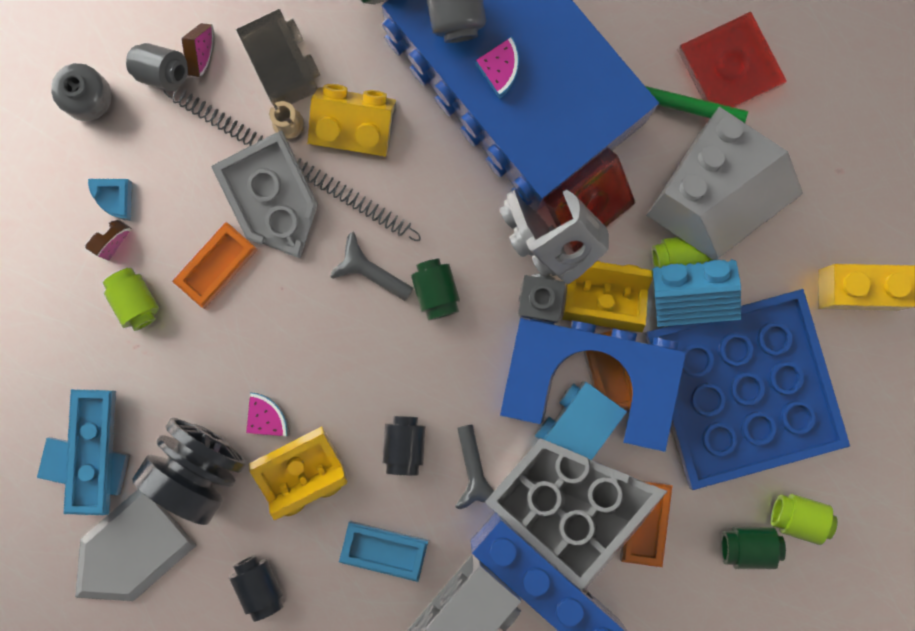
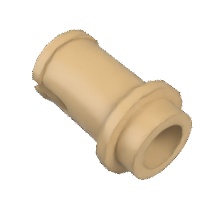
[269,101,304,139]

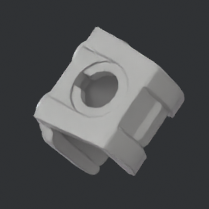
[500,189,609,284]

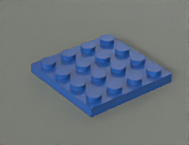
[645,289,850,490]

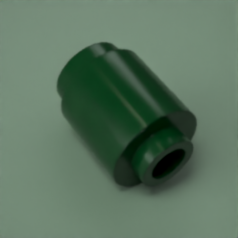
[411,258,460,321]
[721,527,786,569]

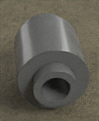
[126,43,188,91]

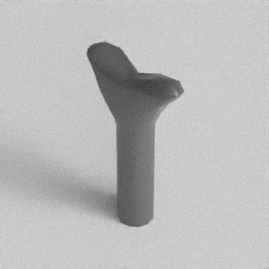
[330,231,414,301]
[455,424,494,509]

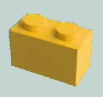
[818,264,915,311]

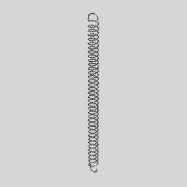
[163,89,421,241]

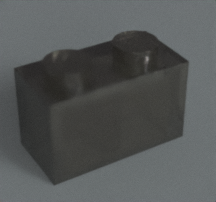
[236,9,321,110]

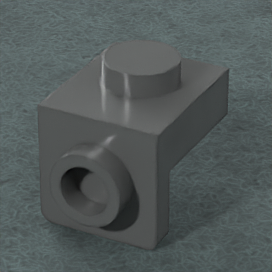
[518,274,565,323]

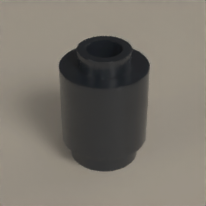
[382,416,426,476]
[229,555,283,622]

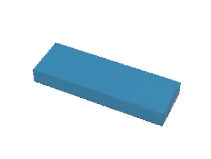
[64,389,116,515]

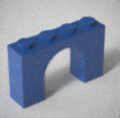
[500,318,686,452]
[470,512,628,631]

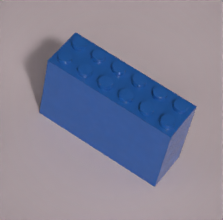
[381,0,659,212]

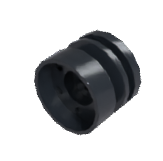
[132,418,247,525]

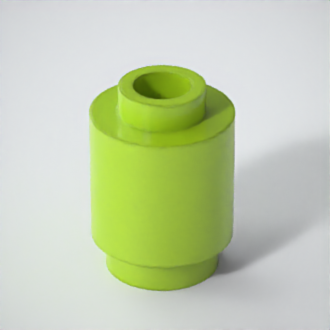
[652,237,713,268]
[103,268,160,331]
[771,494,838,545]

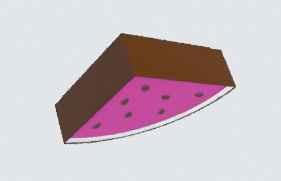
[181,23,214,77]
[85,220,132,261]

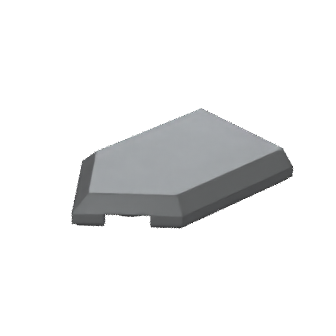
[211,131,318,258]
[75,489,196,601]

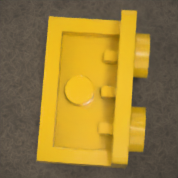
[307,84,396,157]
[562,260,653,333]
[249,427,348,520]

